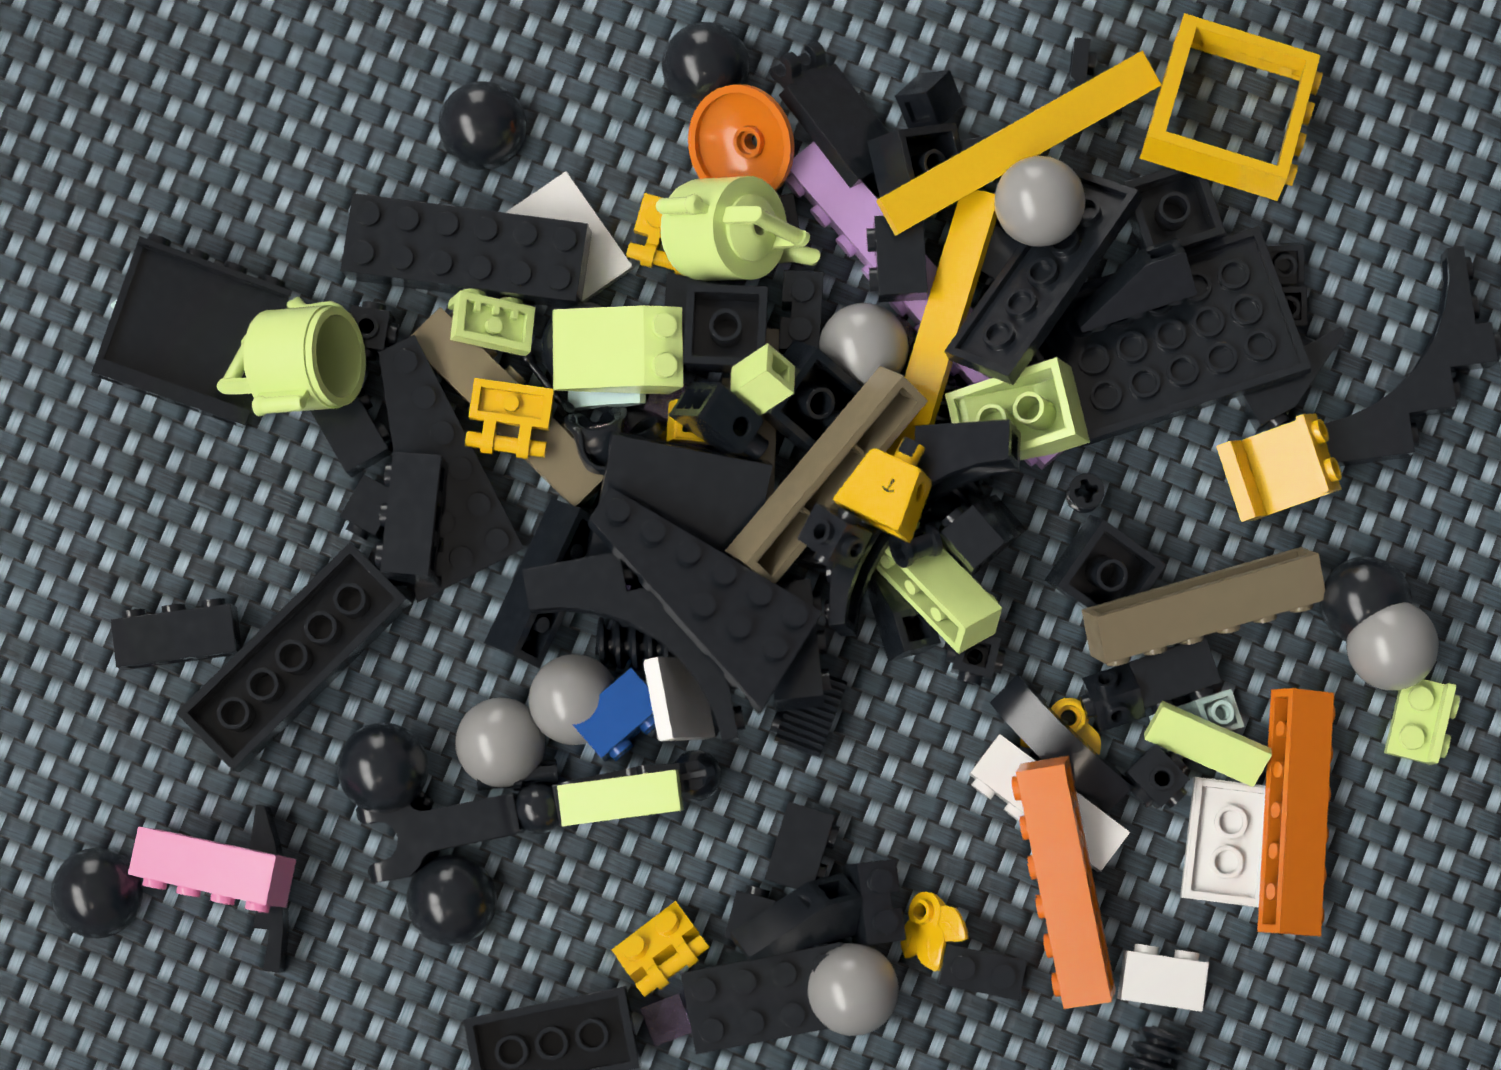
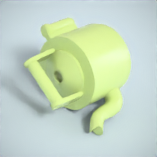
[656,176,821,281]
[217,297,366,416]

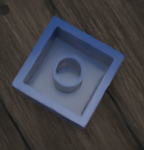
[572,668,656,762]

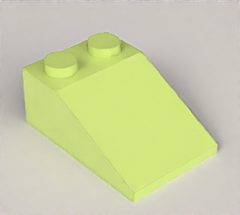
[552,305,683,394]
[945,357,1090,460]

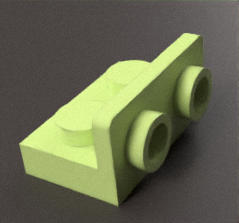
[448,288,536,356]
[1384,679,1460,765]

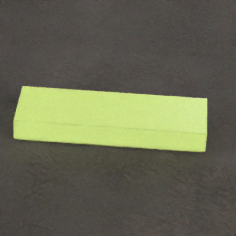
[1144,701,1272,787]
[557,770,684,826]

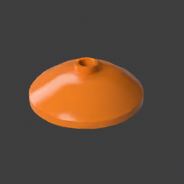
[688,84,794,191]

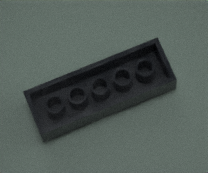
[340,193,592,308]
[176,542,412,772]

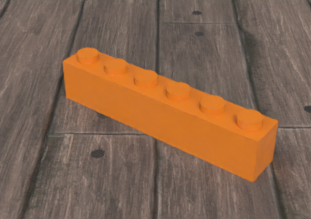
[1257,688,1336,937]
[1011,756,1116,1009]

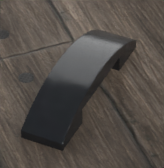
[990,674,1134,814]

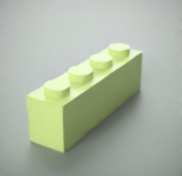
[876,521,1002,654]

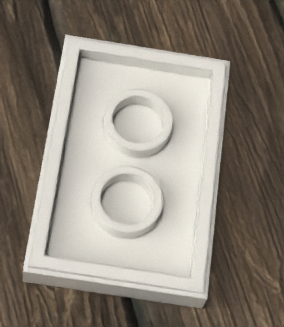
[505,171,633,302]
[644,657,716,741]
[1180,777,1266,908]

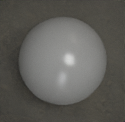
[994,156,1085,247]
[819,303,909,387]
[1346,602,1439,691]
[529,654,615,745]
[455,697,546,787]
[808,943,899,1036]

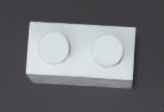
[1117,944,1209,1012]

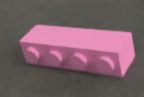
[128,826,296,913]

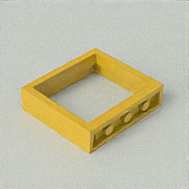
[1139,13,1323,201]

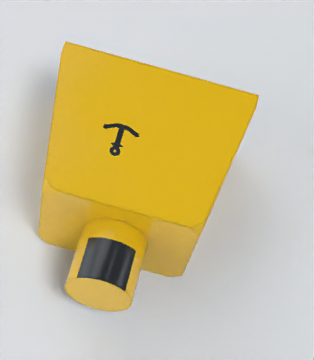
[833,437,931,543]

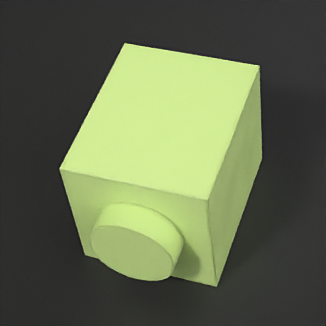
[730,343,795,416]

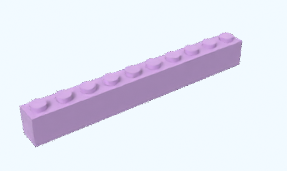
[785,141,1065,470]

